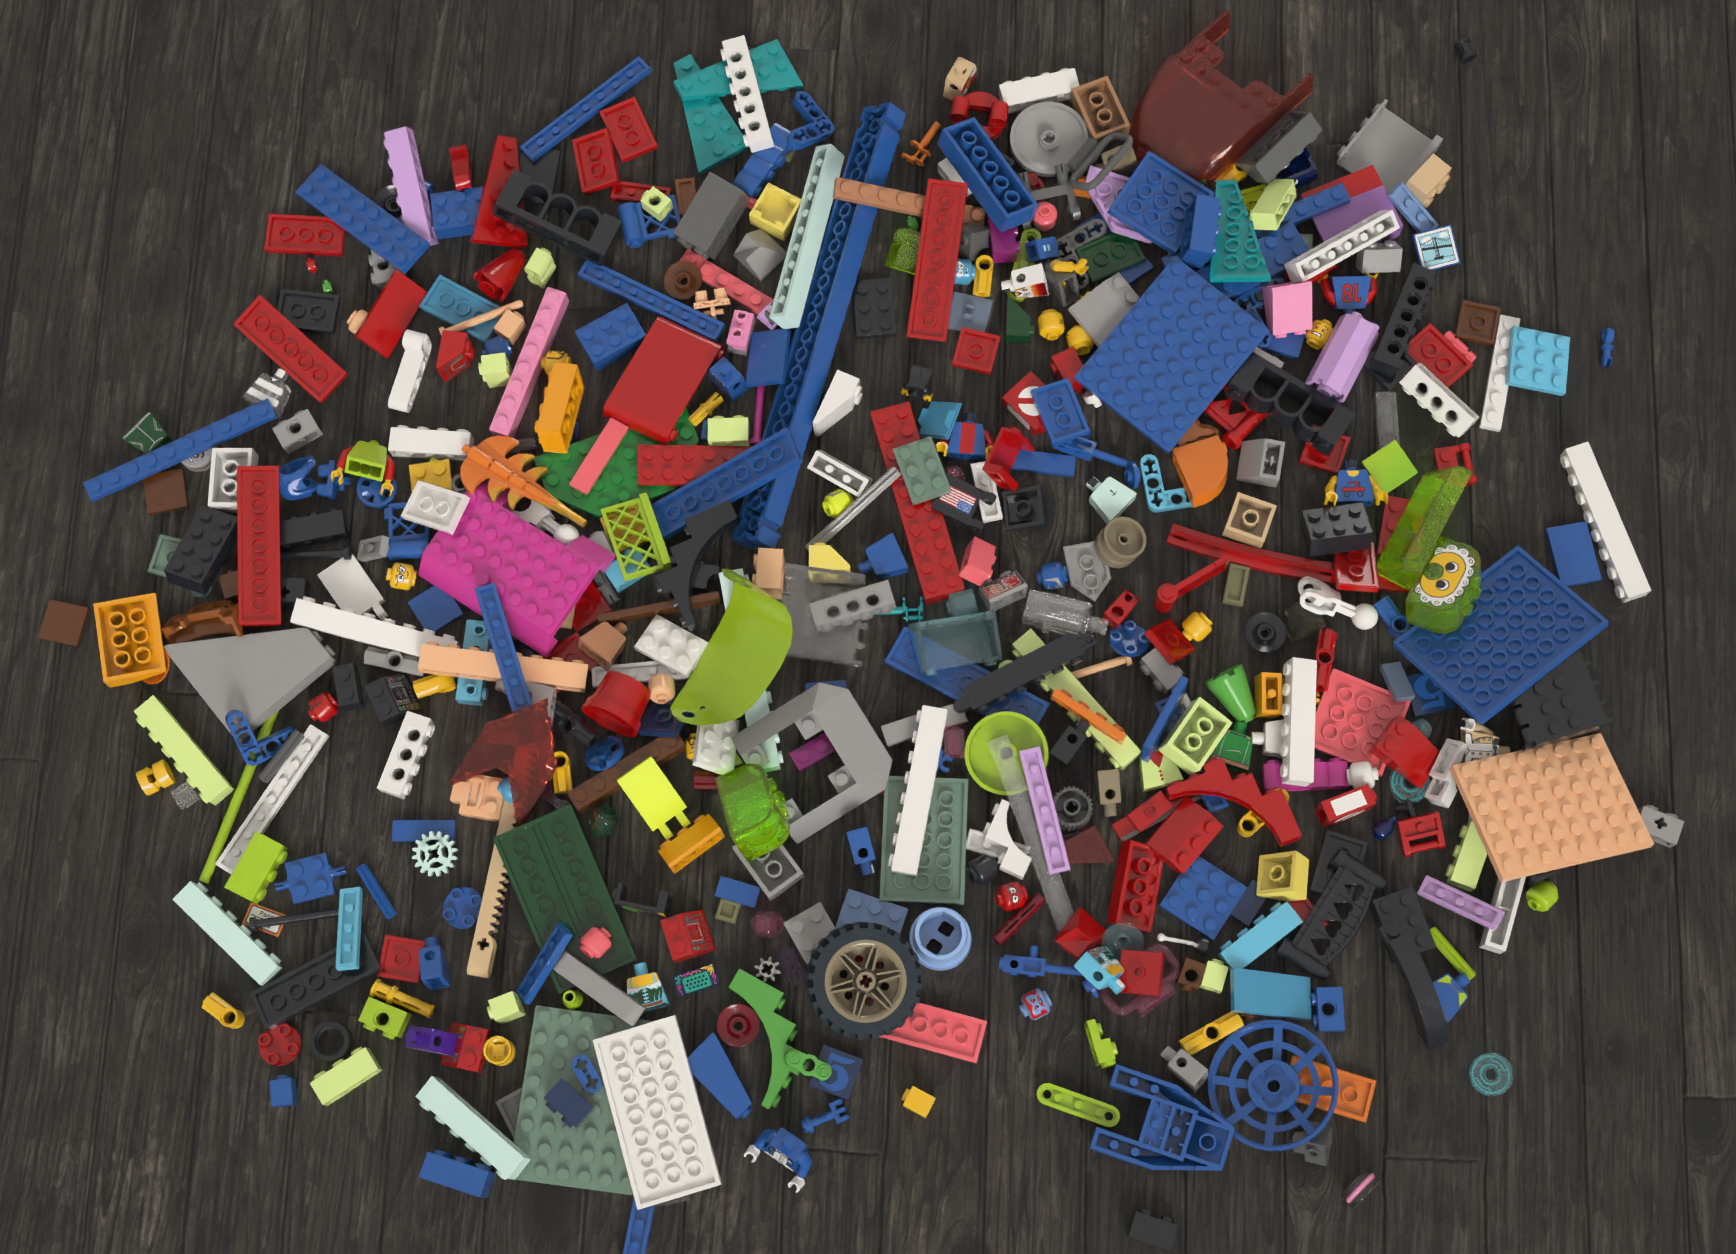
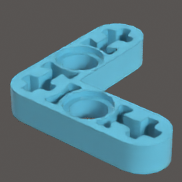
[1139,454,1192,512]

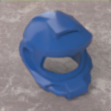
[279,455,318,501]

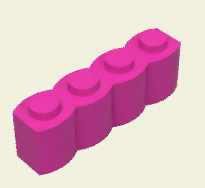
[1261,758,1349,792]

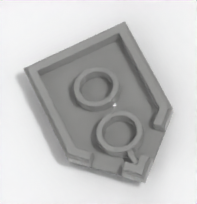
[1063,541,1111,602]

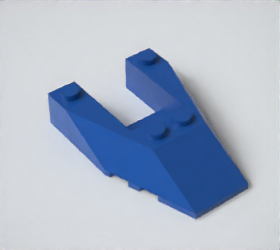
[1088,1064,1235,1171]

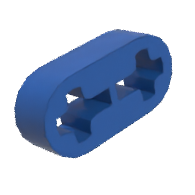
[572,1055,603,1093]

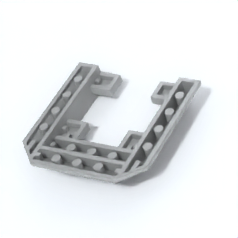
[731,682,892,844]

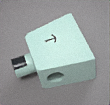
[1086,476,1137,524]

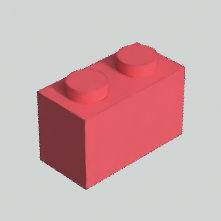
[959,536,996,586]

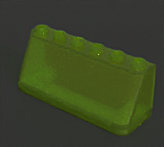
[1376,466,1473,590]

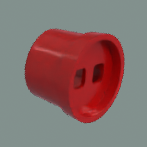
[581,671,651,738]

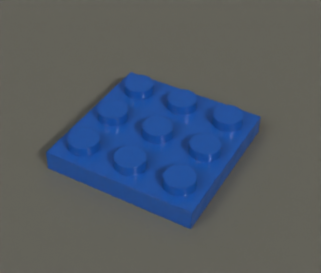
[1159,856,1247,941]

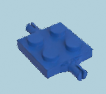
[275,853,347,904]

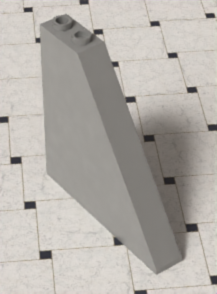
[164,627,337,742]

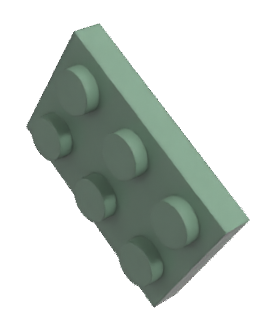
[893,436,951,505]

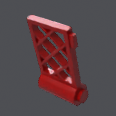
[1153,554,1230,614]

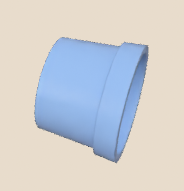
[909,907,972,971]

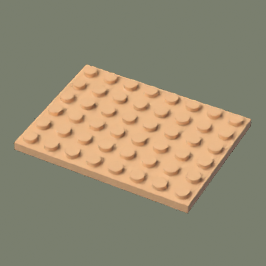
[1450,733,1654,882]

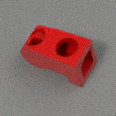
[1101,590,1140,629]

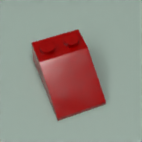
[1369,715,1440,789]

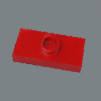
[1127,791,1173,833]

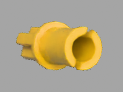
[688,392,724,426]

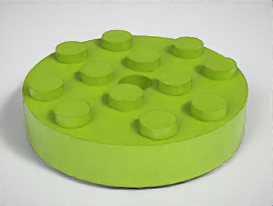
[965,711,1049,795]

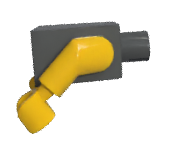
[1044,258,1090,307]

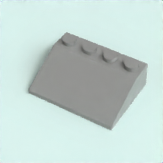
[1068,272,1140,348]

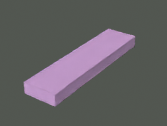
[1417,875,1505,931]

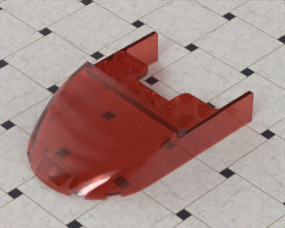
[1129,9,1313,181]

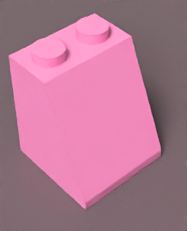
[1262,281,1312,338]

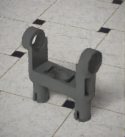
[1016,163,1081,231]

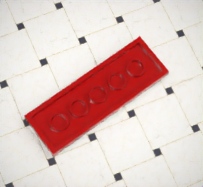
[233,295,348,403]
[638,444,753,486]

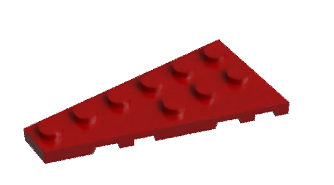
[470,135,528,248]

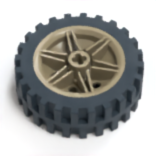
[805,922,923,1040]

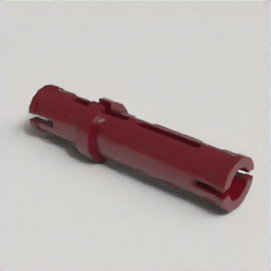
[992,892,1046,946]

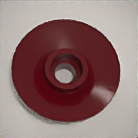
[717,1004,760,1047]

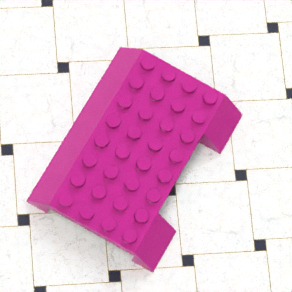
[418,479,616,658]

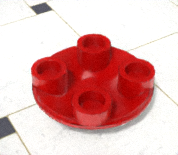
[258,1023,301,1066]

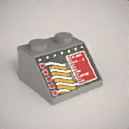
[979,570,1028,613]

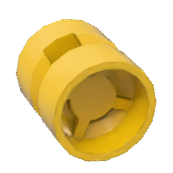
[136,759,176,796]
[483,1036,516,1066]

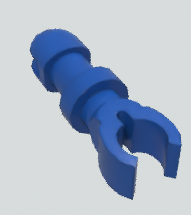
[1601,328,1615,367]

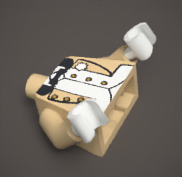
[1460,718,1510,763]

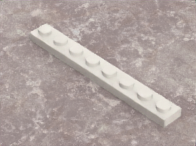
[215,724,329,874]

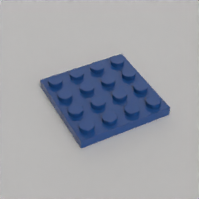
[1107,151,1215,256]

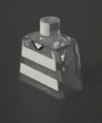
[242,368,291,420]

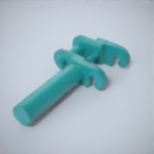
[874,596,923,623]

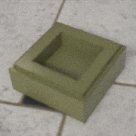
[715,898,741,924]

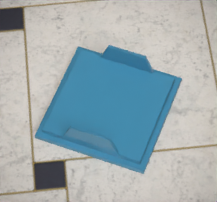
[918,401,962,440]

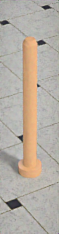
[439,300,523,336]
[1071,656,1132,679]

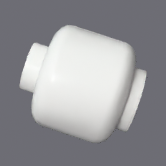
[1347,761,1379,789]

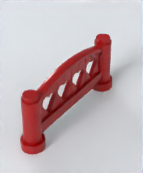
[1204,377,1268,450]

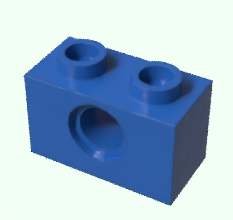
[1311,987,1345,1032]

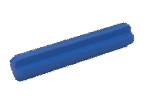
[356,863,397,920]

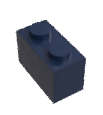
[544,1078,595,1128]

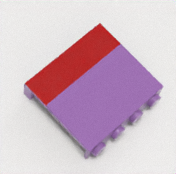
[1299,165,1403,254]

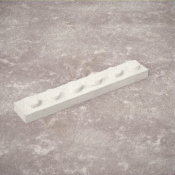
[1479,315,1520,432]

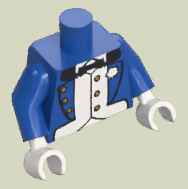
[744,1127,812,1193]

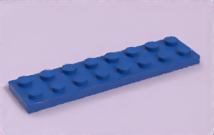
[295,164,431,275]
[651,427,803,541]
[885,626,1050,725]

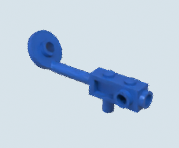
[1053,433,1141,489]
[999,946,1099,999]

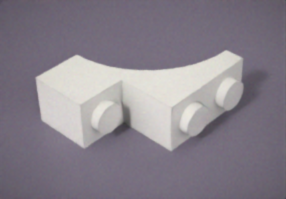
[983,799,1032,880]

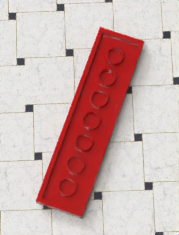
[907,179,968,342]
[237,466,281,626]

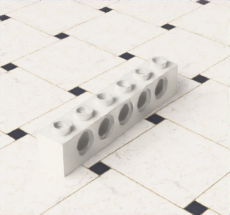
[720,35,774,153]
[1284,210,1400,282]

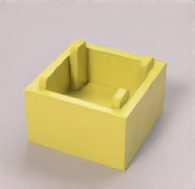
[749,183,801,241]

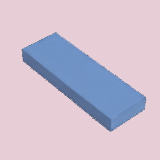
[1386,181,1439,233]

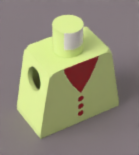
[1139,746,1183,792]

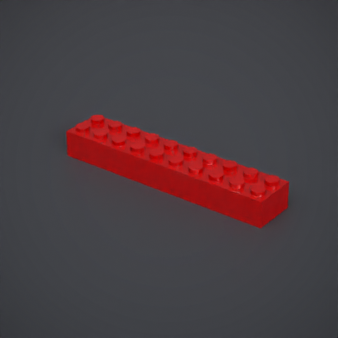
[870,401,965,606]

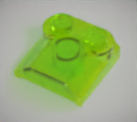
[885,228,921,275]

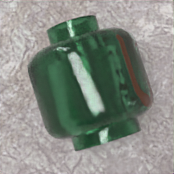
[588,805,618,837]

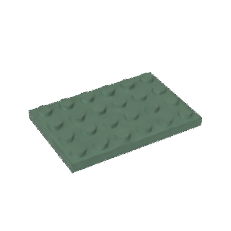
[880,776,968,905]

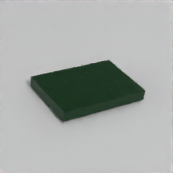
[1075,233,1146,285]

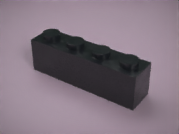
[280,509,350,551]

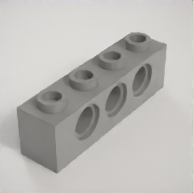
[809,580,896,632]

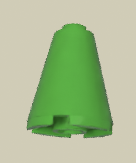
[1205,664,1256,723]

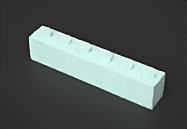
[172,881,283,986]
[415,1076,531,1180]

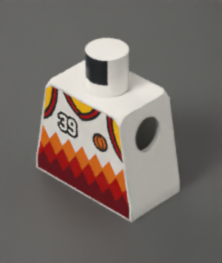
[1001,263,1049,299]

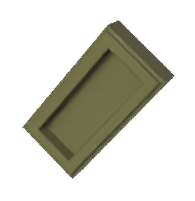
[1222,563,1250,607]

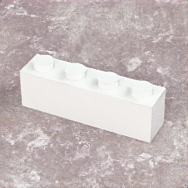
[998,68,1080,113]
[388,425,474,461]

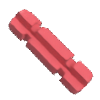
[1443,331,1476,363]

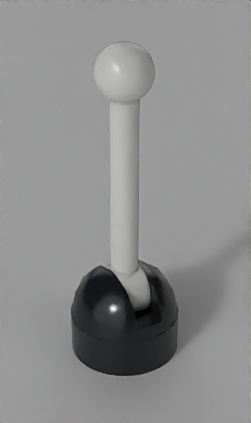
[1157,933,1209,955]

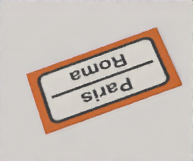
[242,902,286,937]

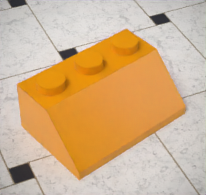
[658,814,725,874]

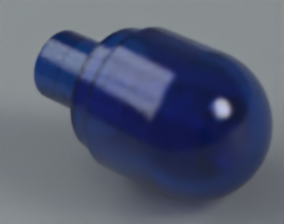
[1372,815,1399,840]

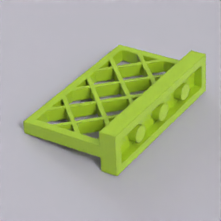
[600,492,672,582]

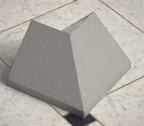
[733,229,787,282]

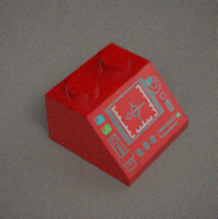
[436,330,476,382]
[660,910,715,963]
[440,1022,492,1074]

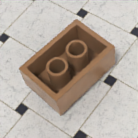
[1070,76,1130,143]

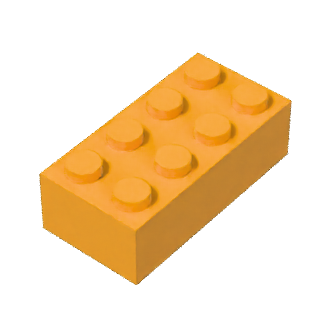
[535,362,585,454]

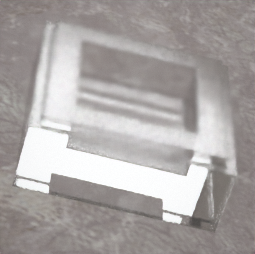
[170,781,200,810]

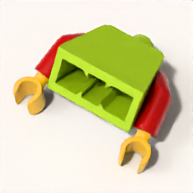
[331,440,395,497]

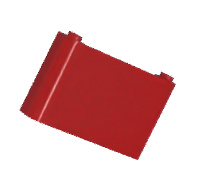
[603,316,725,445]

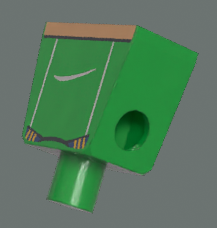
[1209,721,1253,773]

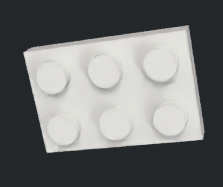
[401,480,470,535]
[634,614,708,678]
[692,708,739,778]

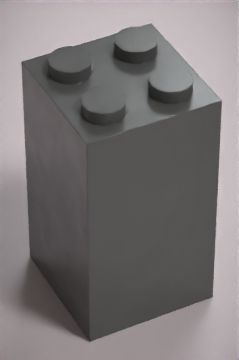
[673,172,750,260]

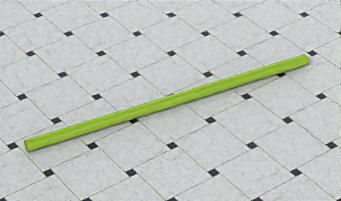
[199,711,279,884]

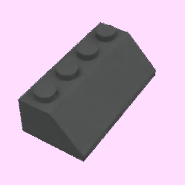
[1235,110,1322,184]

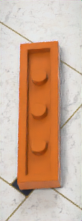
[1051,689,1126,745]

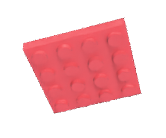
[1314,668,1411,777]

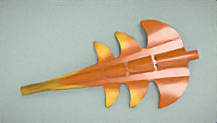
[460,436,587,527]

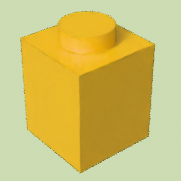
[901,1086,936,1119]

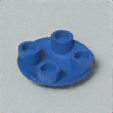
[1109,620,1150,657]
[443,887,482,929]

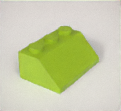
[224,831,288,904]

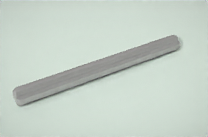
[805,466,901,552]

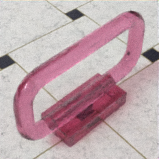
[1099,944,1181,1018]

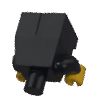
[901,365,933,401]

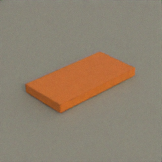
[1290,1055,1377,1123]

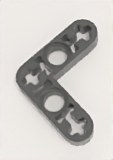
[1056,219,1107,291]

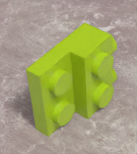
[1084,1019,1118,1069]

